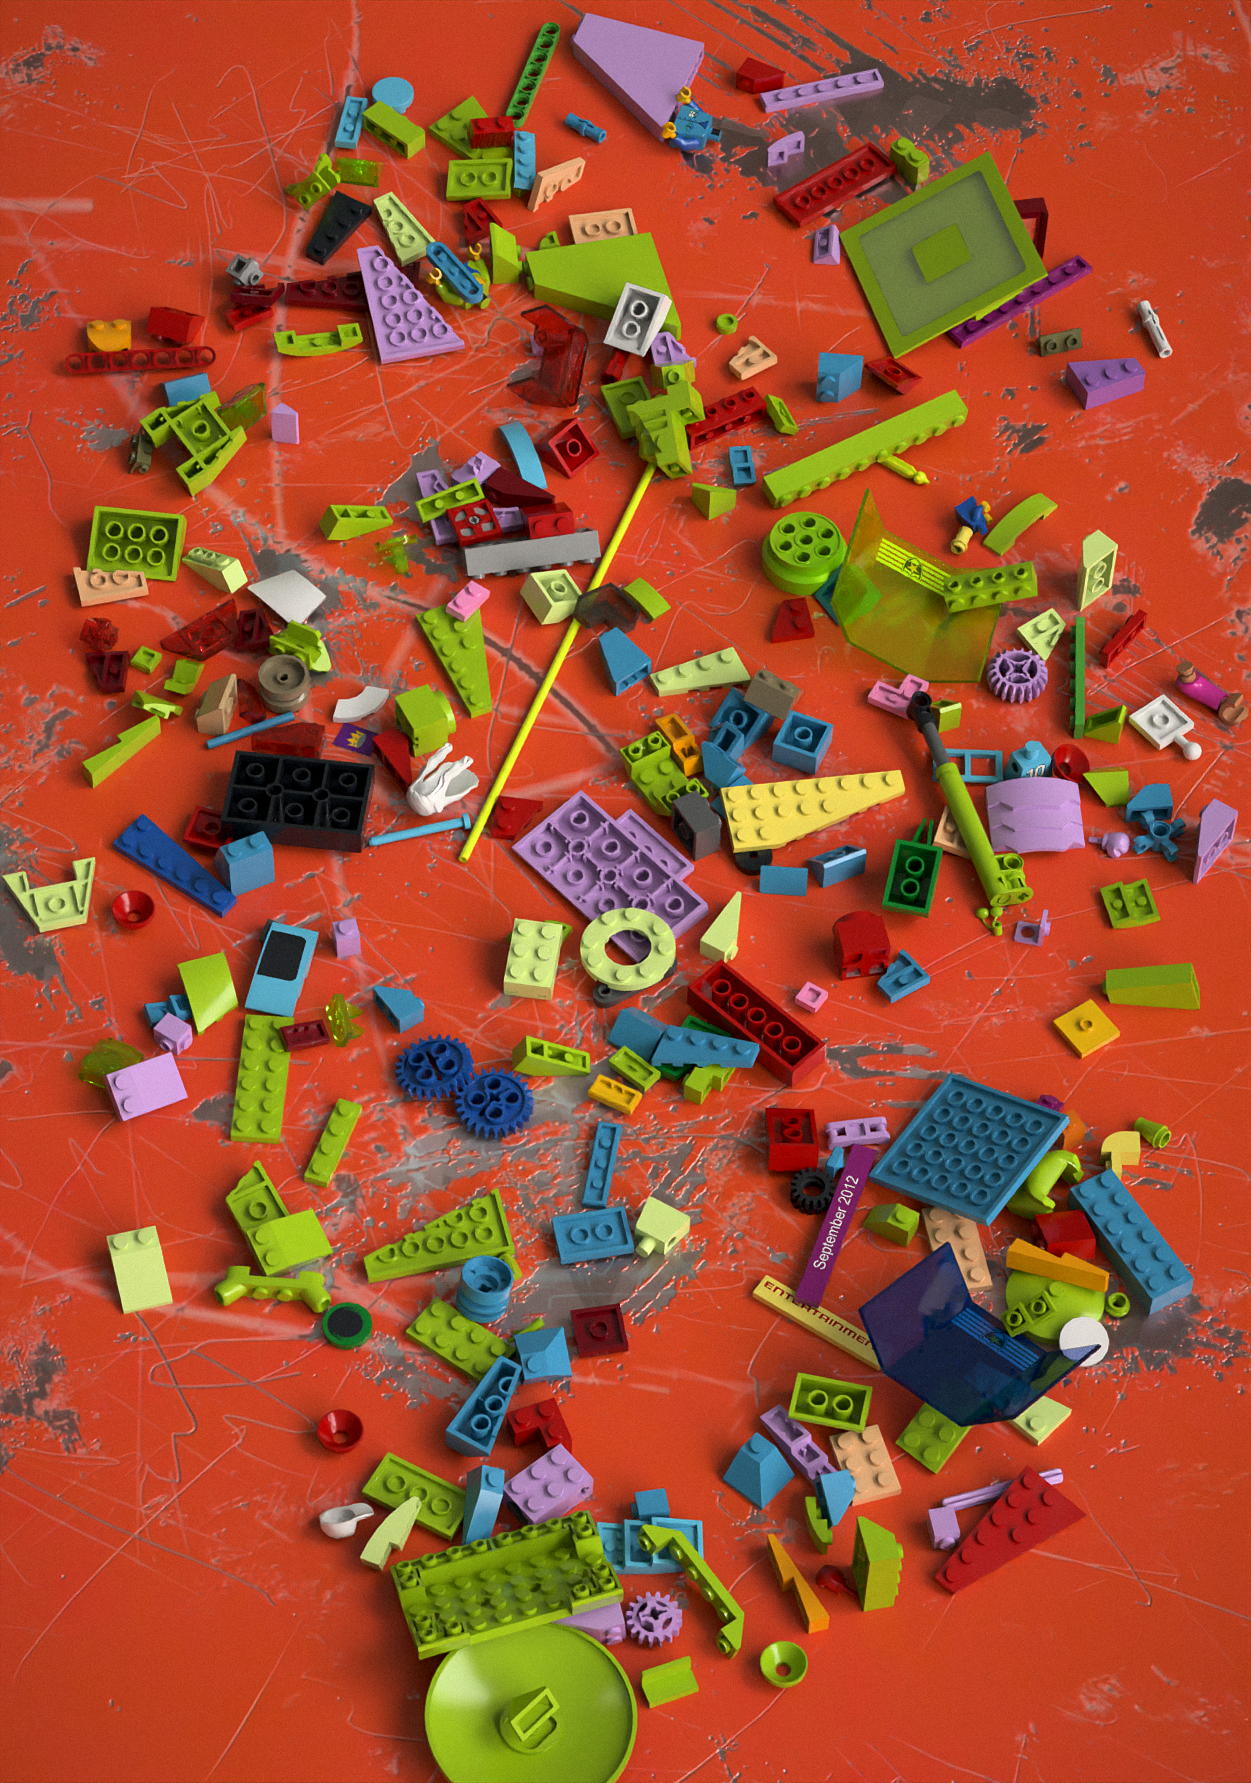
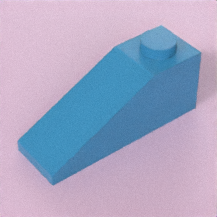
[462,1465,505,1546]

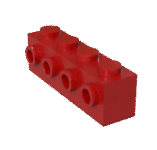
[684,386,767,451]

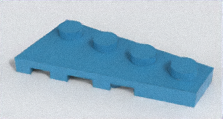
[652,1025,760,1068]

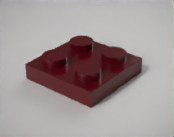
[570,1303,629,1358]

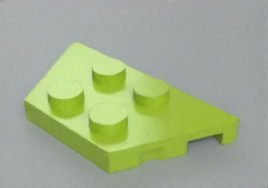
[225,1160,290,1238]

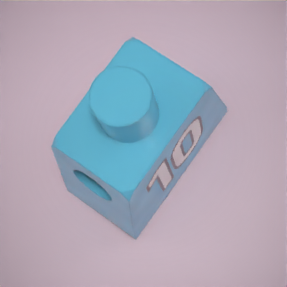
[1003,741,1053,781]

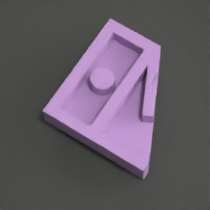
[649,332,697,368]

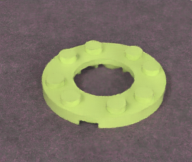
[580,907,676,991]

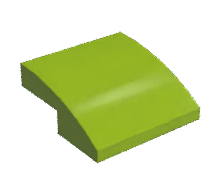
[1100,878,1161,929]

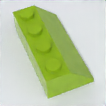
[851,1516,904,1612]

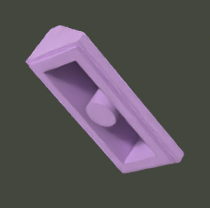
[813,224,841,265]
[271,402,299,444]

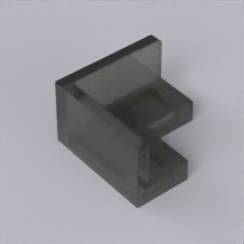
[572,582,641,634]

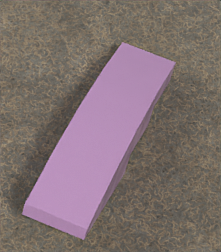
[760,1404,838,1486]

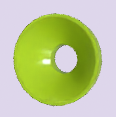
[760,1641,808,1688]

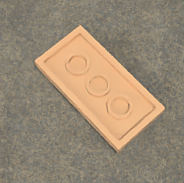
[921,1207,992,1298]

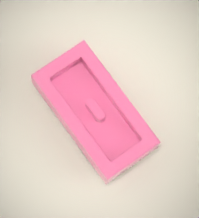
[445,580,490,622]

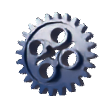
[395,1034,474,1101]
[455,1067,534,1140]

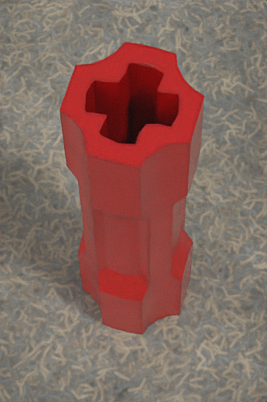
[600,347,630,385]

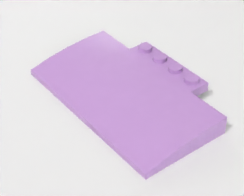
[512,790,709,964]

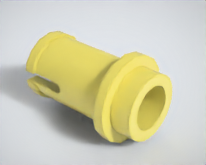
[950,526,973,555]

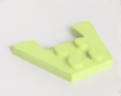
[2,857,96,932]

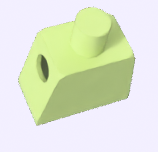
[634,1196,690,1257]

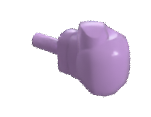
[1089,832,1130,858]

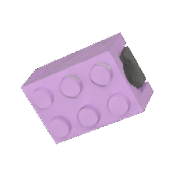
[501,1444,593,1526]

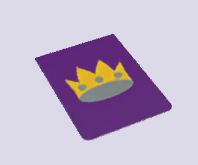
[333,723,379,756]

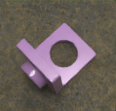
[1014,909,1051,947]

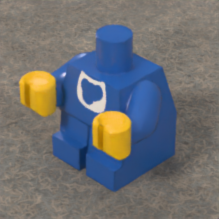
[954,496,993,535]

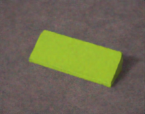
[414,477,485,523]

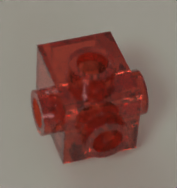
[79,617,119,652]

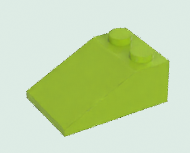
[245,1209,334,1278]

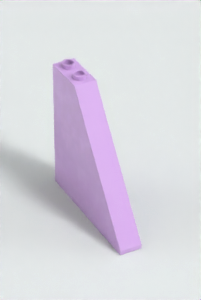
[570,13,704,142]

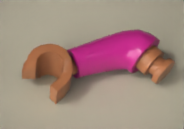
[1176,661,1249,726]

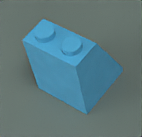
[213,831,275,896]

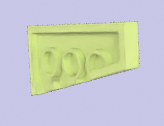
[650,647,752,697]

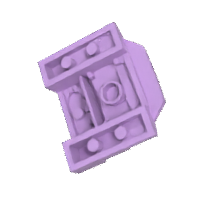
[985,777,1085,854]

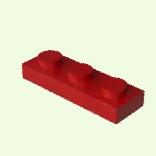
[1099,609,1147,669]

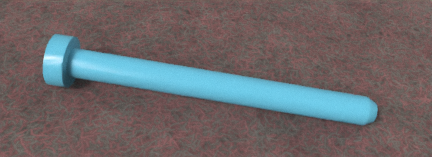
[368,813,471,846]

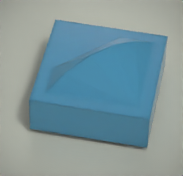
[825,1146,844,1179]

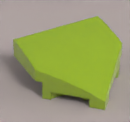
[131,690,183,719]

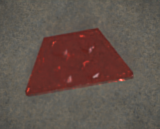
[159,598,240,662]

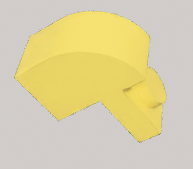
[1099,1131,1141,1180]

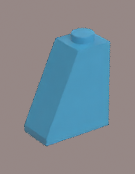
[598,627,652,696]

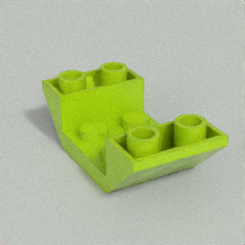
[619,731,709,816]

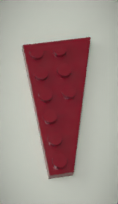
[284,261,420,312]

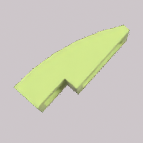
[360,1496,422,1571]

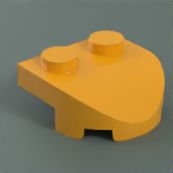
[87,319,132,356]

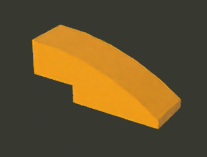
[655,713,704,776]

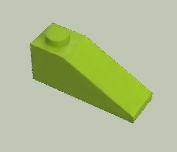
[319,505,393,540]
[512,1036,591,1076]

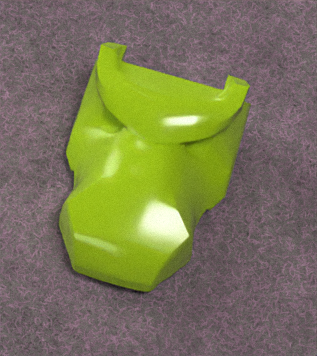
[1006,1150,1084,1222]

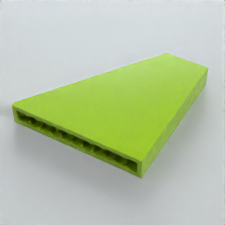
[522,232,681,341]

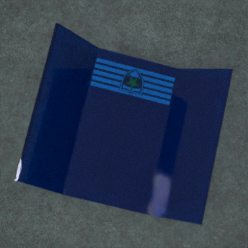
[858,1241,1101,1427]

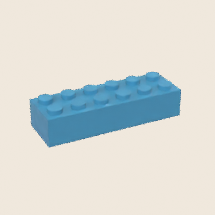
[1067,1168,1194,1315]

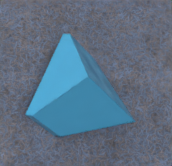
[707,721,744,760]

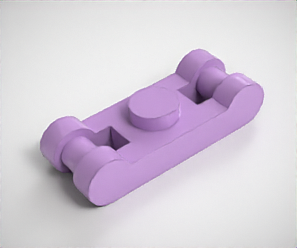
[824,1117,890,1151]

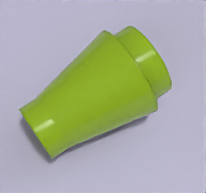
[1134,1117,1171,1148]

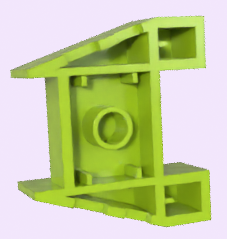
[140,391,247,496]

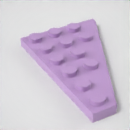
[357,245,465,364]

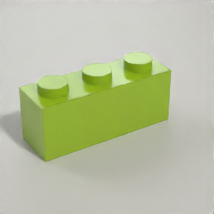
[362,100,425,159]

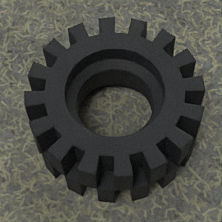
[790,1167,835,1215]

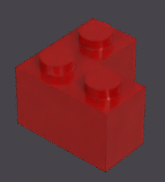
[506,1398,572,1455]

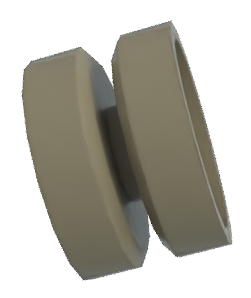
[258,654,310,714]

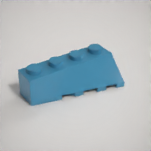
[446,1355,522,1457]

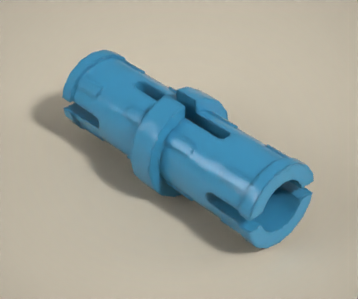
[565,113,606,143]

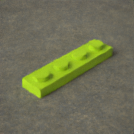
[304,1098,362,1188]

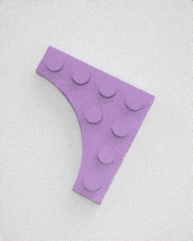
[416,469,523,545]

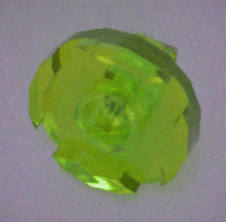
[373,534,419,575]

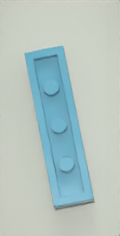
[513,131,536,190]

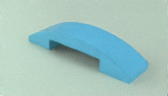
[498,421,547,489]

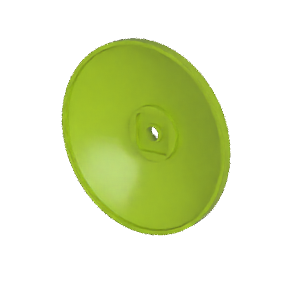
[424,1622,637,1783]

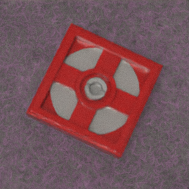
[446,499,503,547]

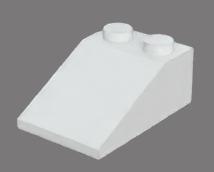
[603,282,672,357]

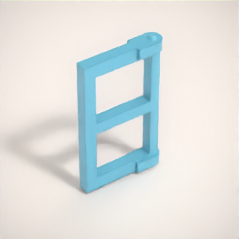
[932,749,1004,784]

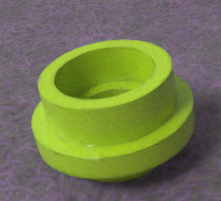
[1105,1292,1130,1317]

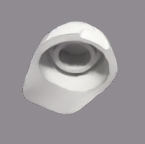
[319,1503,374,1539]

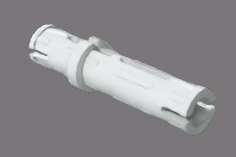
[1136,301,1173,358]

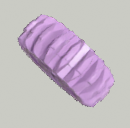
[986,647,1048,704]

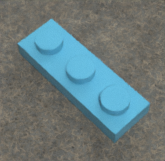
[335,96,368,149]

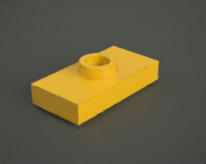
[588,1074,642,1116]

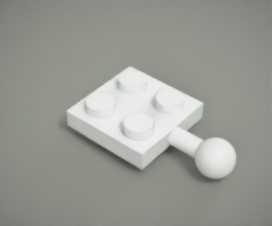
[1129,694,1202,760]

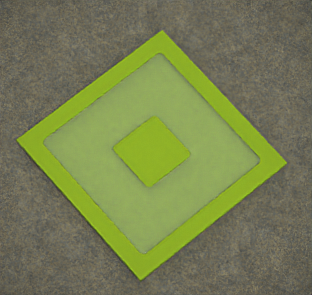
[839,151,1048,359]

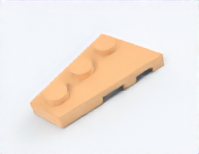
[527,157,586,212]

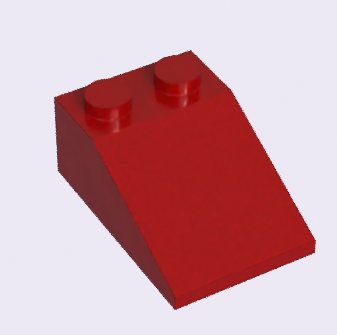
[765,1108,819,1172]

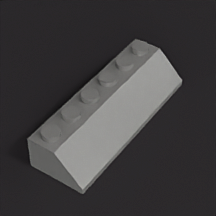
[459,527,601,579]

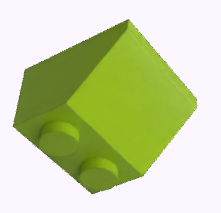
[489,223,523,284]

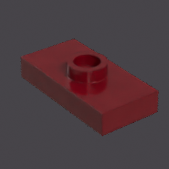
[277,1019,330,1052]

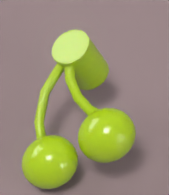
[976,906,1003,936]

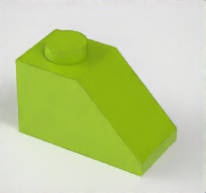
[863,1203,920,1248]

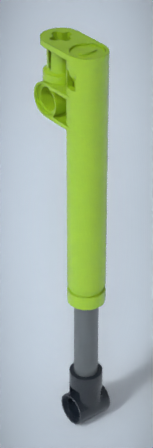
[906,691,1034,906]

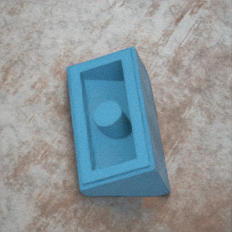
[759,865,808,896]

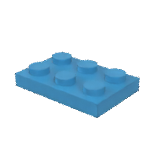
[551,1206,634,1264]

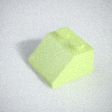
[520,569,588,625]

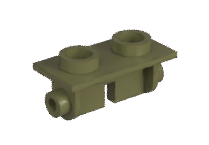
[1036,328,1082,357]
[127,427,153,474]

